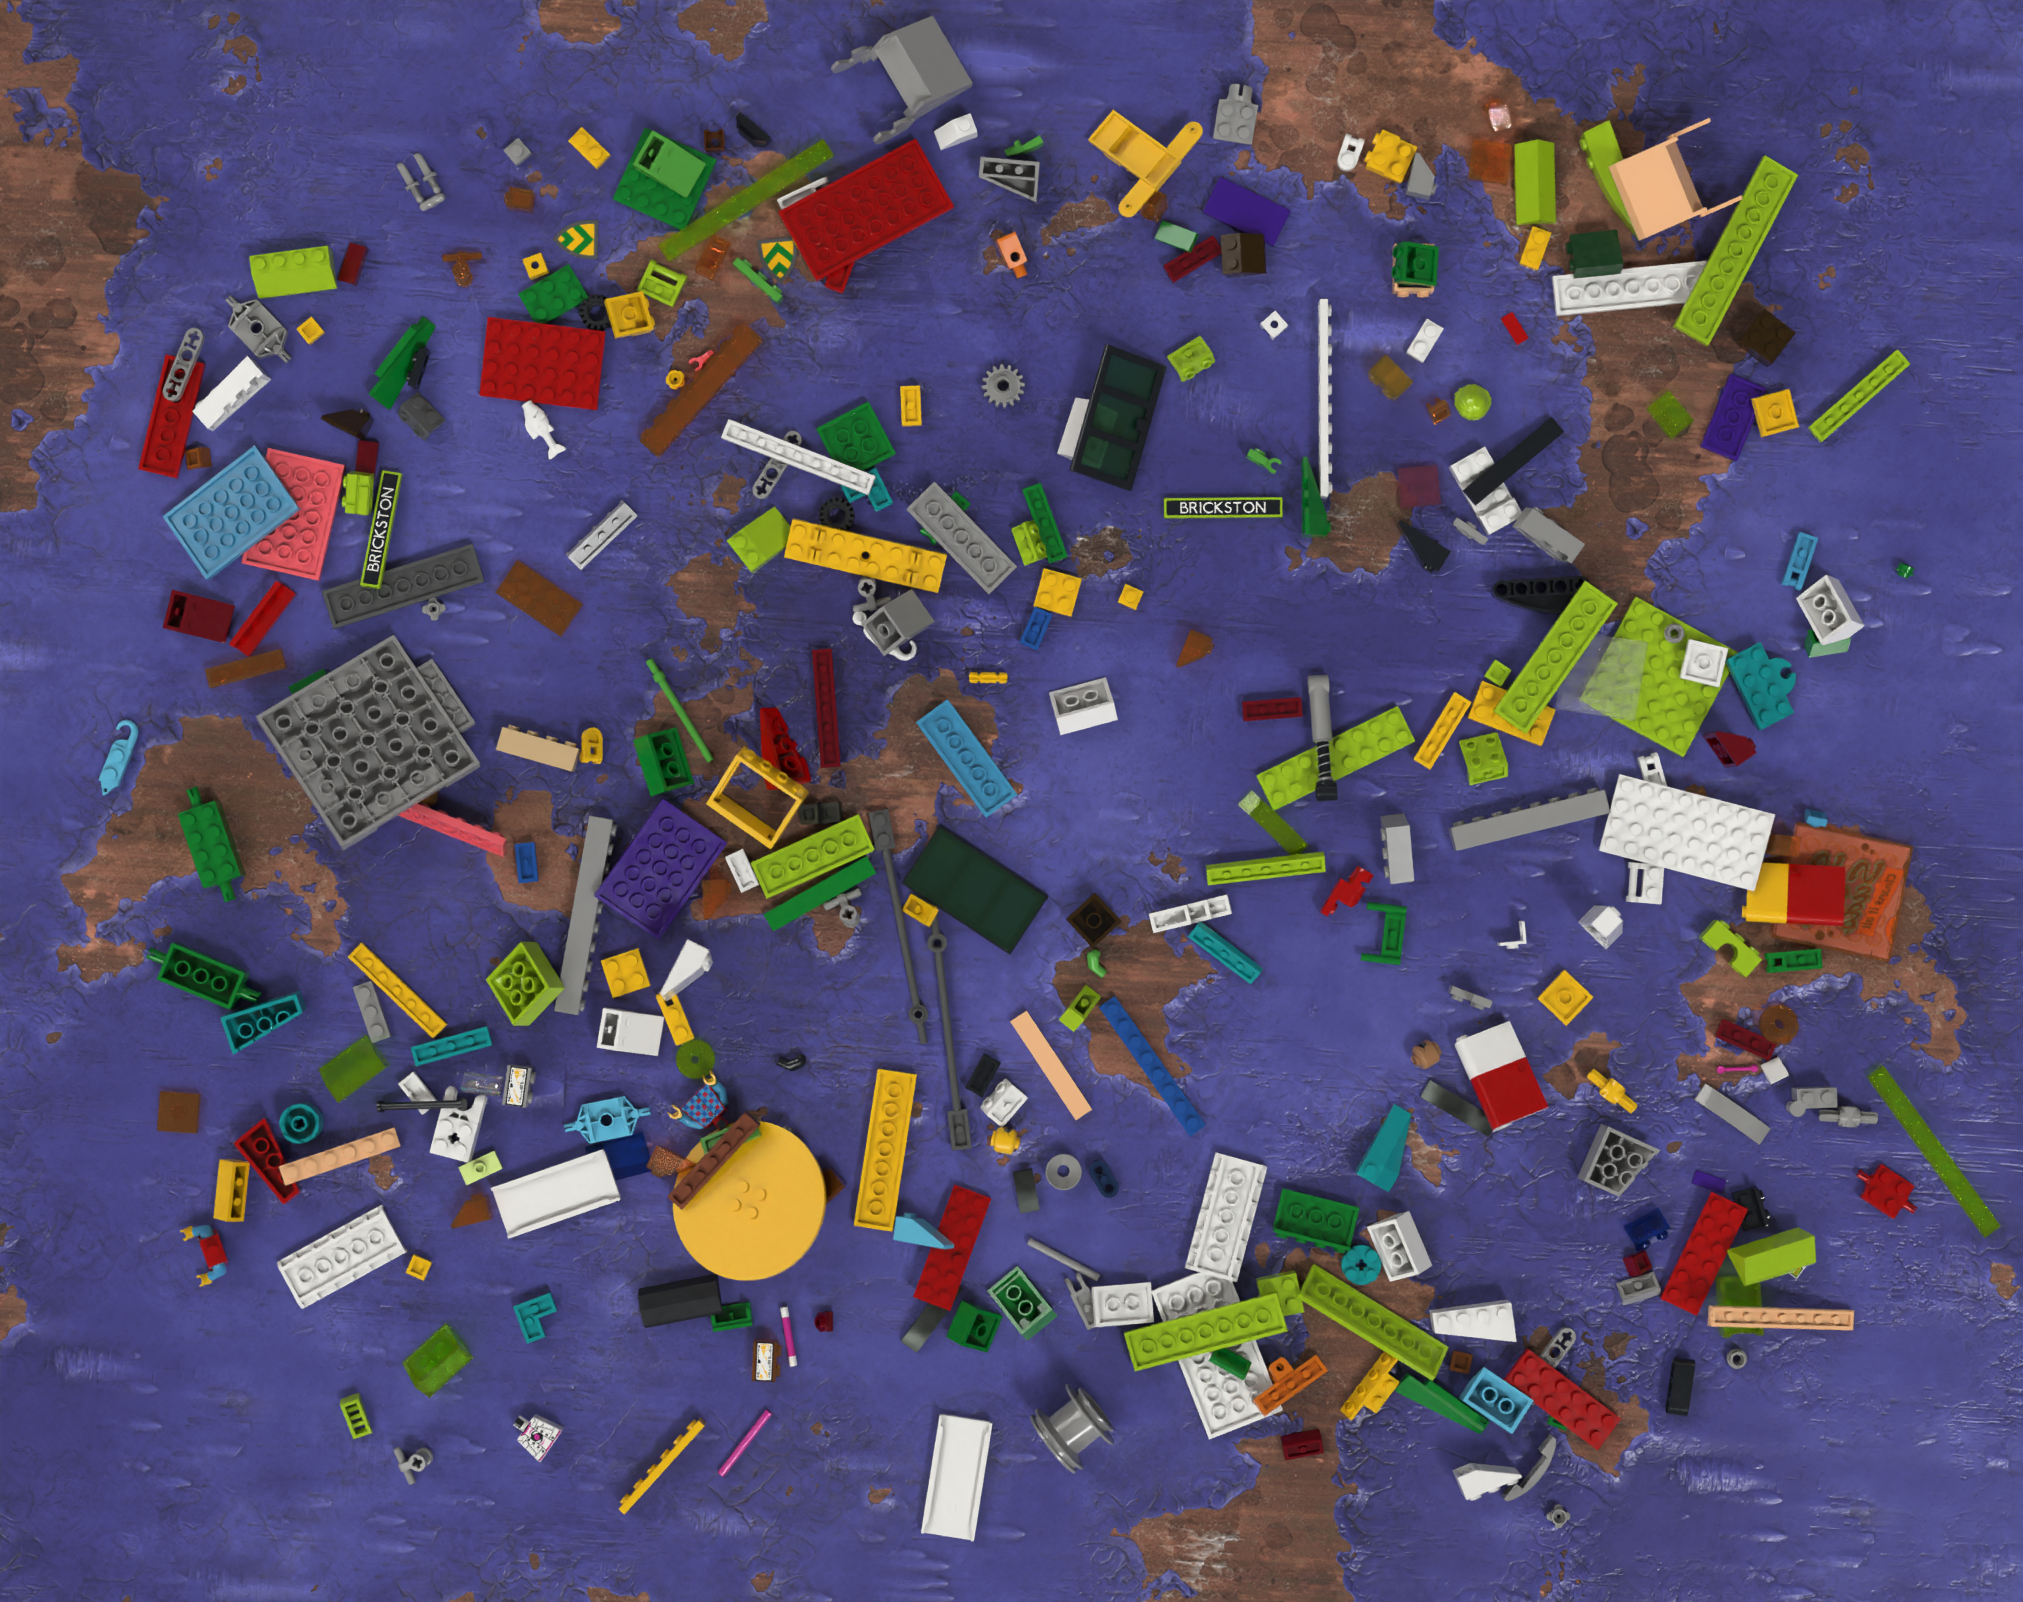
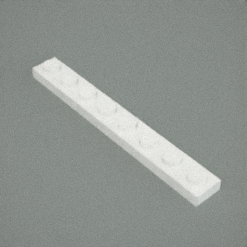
[721,419,876,496]

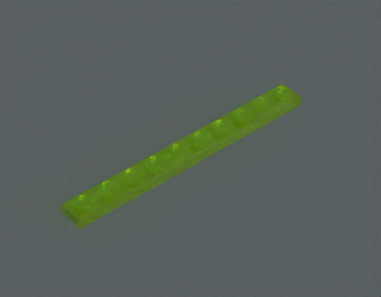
[658,139,834,263]
[1866,1066,2001,1238]

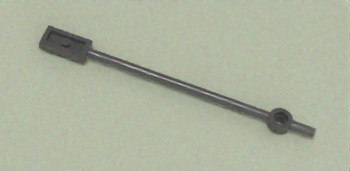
[869,809,928,1044]
[927,913,972,1151]

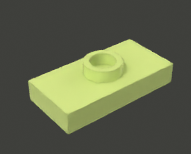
[458,1151,503,1185]

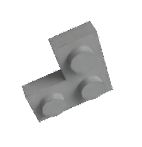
[1448,985,1493,1010]

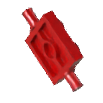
[1856,1164,1917,1219]

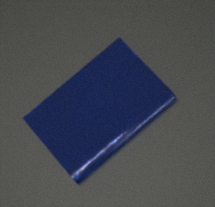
[585,1132,653,1180]

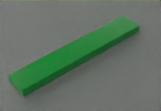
[764,856,876,931]

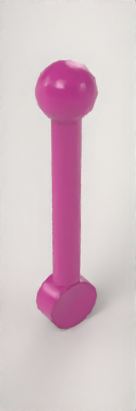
[1716,1064,1758,1074]

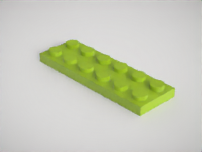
[751,814,875,899]

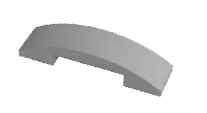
[1694,1083,1770,1145]
[1501,1434,1556,1502]

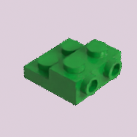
[1391,241,1439,287]

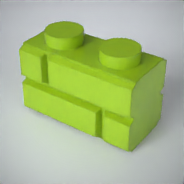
[342,471,374,515]

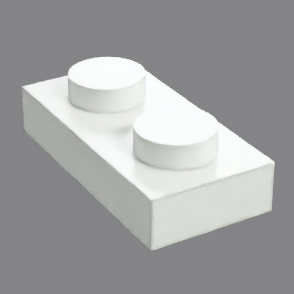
[1406,319,1444,363]

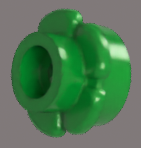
[1895,563,1915,578]

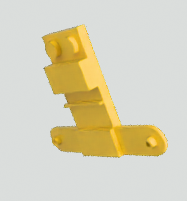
[1088,110,1203,217]

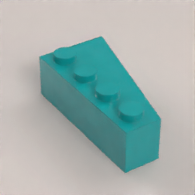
[220,990,307,1055]

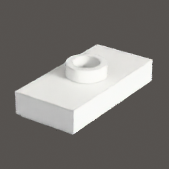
[725,849,760,893]
[398,1071,438,1115]

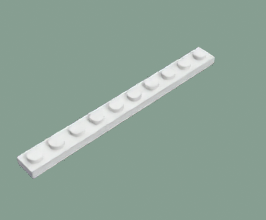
[1318,299,1332,498]

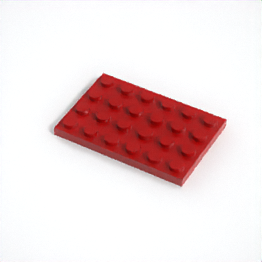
[479,317,606,410]

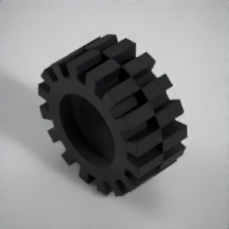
[579,294,611,331]
[819,497,855,531]

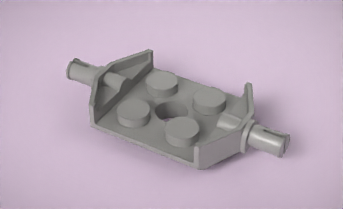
[225,295,292,363]

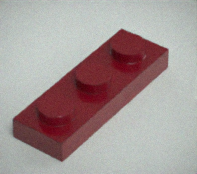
[1163,235,1222,284]
[1242,697,1303,722]
[1714,1018,1777,1061]

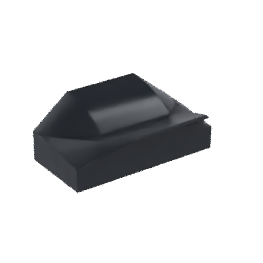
[736,112,771,147]

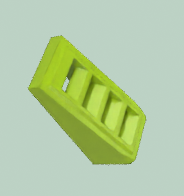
[340,1393,373,1439]

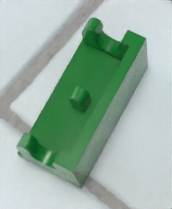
[711,1302,754,1332]

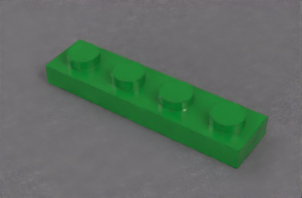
[1022,483,1068,564]

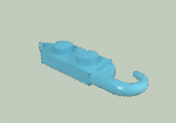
[99,720,139,796]

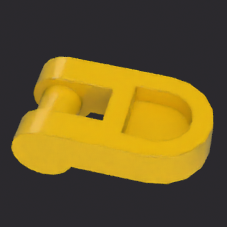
[579,727,603,764]

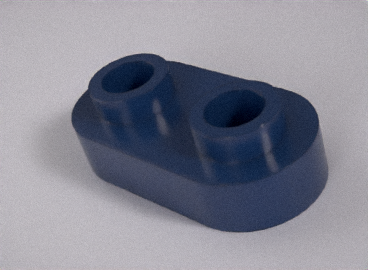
[1089,1160,1119,1198]

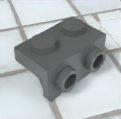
[398,392,445,441]

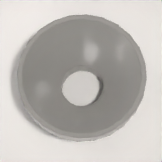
[1046,1154,1082,1190]

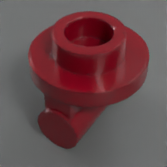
[814,1311,833,1332]

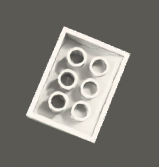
[660,940,713,1001]

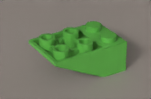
[633,130,706,199]

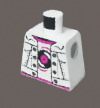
[513,1414,564,1462]

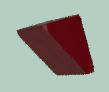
[1623,1250,1652,1276]

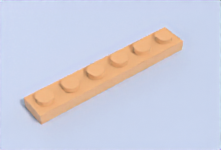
[279,1128,401,1186]

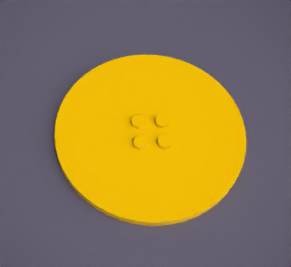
[673,1121,826,1281]

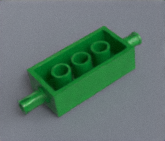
[178,786,246,903]
[146,942,262,1010]

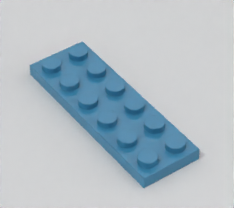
[916,699,1018,818]

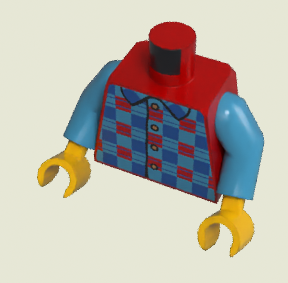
[667,1071,729,1130]
[180,1225,228,1287]

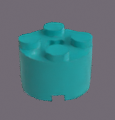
[279,1102,324,1144]

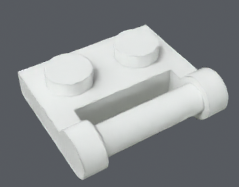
[1626,862,1664,904]

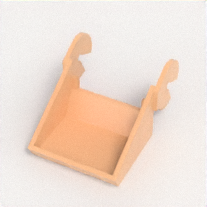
[1609,118,1743,240]

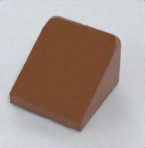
[185,447,212,470]

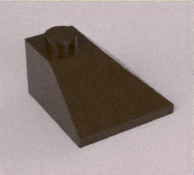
[321,409,374,441]

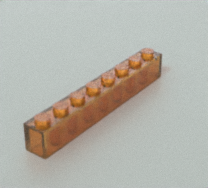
[640,323,763,459]

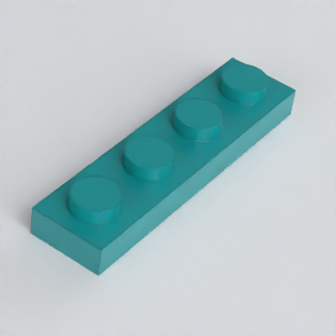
[1188,921,1263,984]
[410,1026,493,1066]

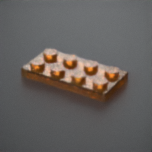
[495,560,583,637]

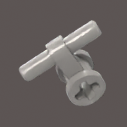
[853,576,892,613]
[823,888,862,928]
[393,1447,433,1485]

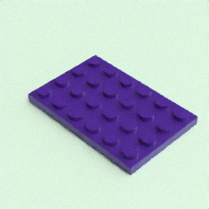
[594,798,727,940]

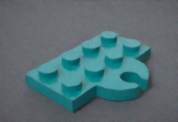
[1725,642,1796,730]

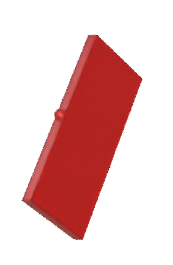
[1501,312,1529,345]

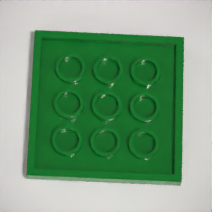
[613,128,717,232]

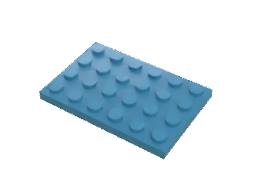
[163,445,301,580]

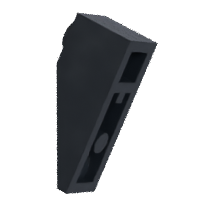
[1396,520,1451,574]

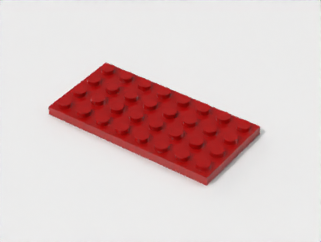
[778,138,954,282]

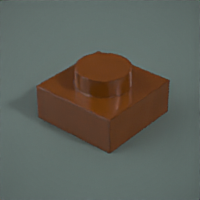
[1448,1350,1473,1374]

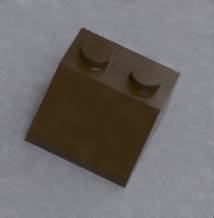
[1221,233,1267,278]

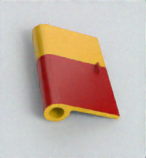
[1742,863,1846,927]

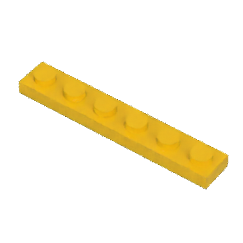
[619,1417,706,1514]

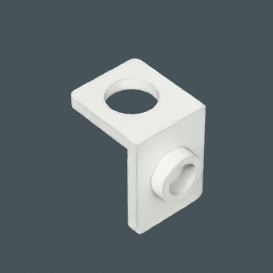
[1497,921,1527,949]

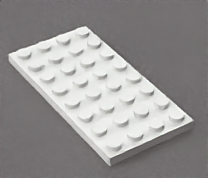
[1599,774,1775,891]
[1151,1272,1283,1439]

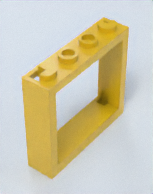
[706,746,809,849]

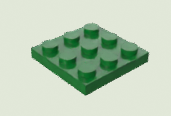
[816,401,896,471]

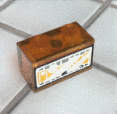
[752,1338,782,1382]

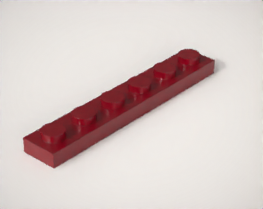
[812,648,841,768]

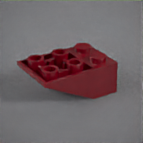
[163,590,235,644]

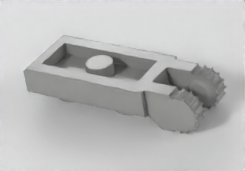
[1064,1272,1094,1330]

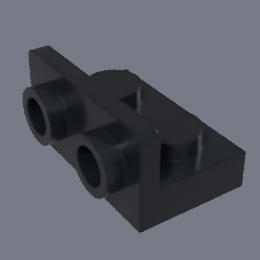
[1731,1186,1770,1232]

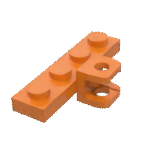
[1252,1355,1328,1417]

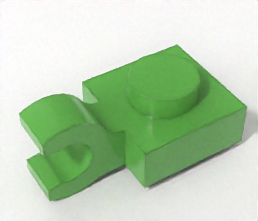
[1246,448,1281,474]

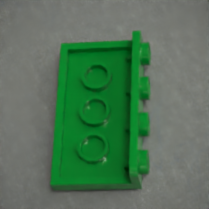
[1272,1188,1360,1253]

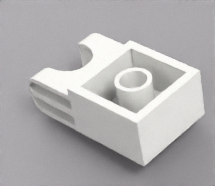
[429,1086,487,1163]

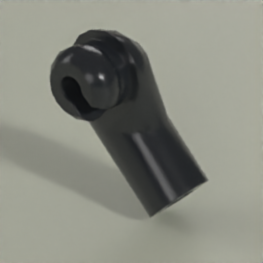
[776,1054,807,1071]

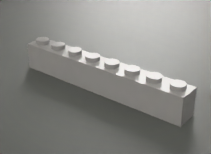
[1448,787,1610,851]

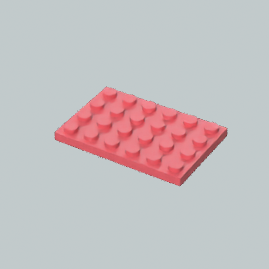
[242,448,346,581]

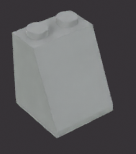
[862,589,934,656]

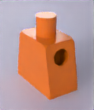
[995,232,1028,279]

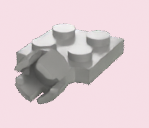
[1213,84,1258,145]

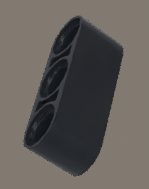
[1665,1357,1695,1417]

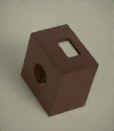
[704,129,726,153]

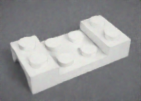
[1449,447,1522,536]

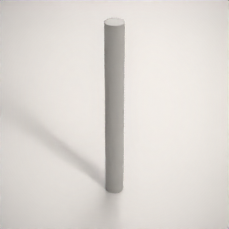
[1027,1237,1100,1281]

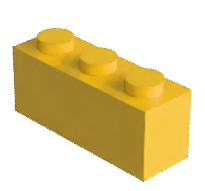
[213,1159,250,1222]

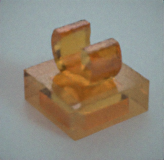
[1426,398,1451,425]

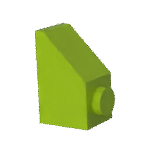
[1058,985,1101,1032]

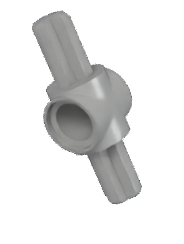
[1818,1106,1878,1127]

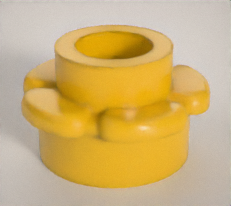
[666,370,685,389]

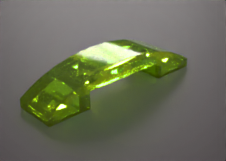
[1238,791,1308,855]

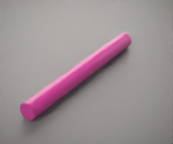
[718,1409,772,1477]

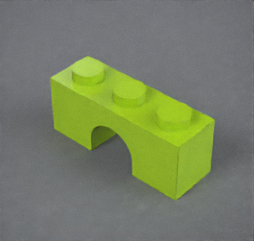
[1698,920,1762,977]

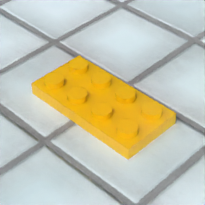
[1467,681,1556,747]

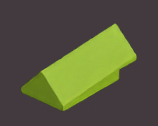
[1514,139,1556,225]
[1727,1227,1816,1286]

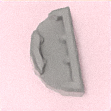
[1452,517,1488,545]

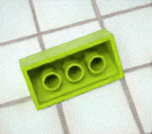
[249,246,337,299]

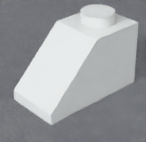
[934,113,978,150]

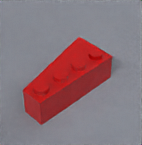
[233,1118,302,1205]

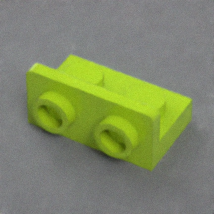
[1167,336,1215,382]
[1011,520,1047,566]

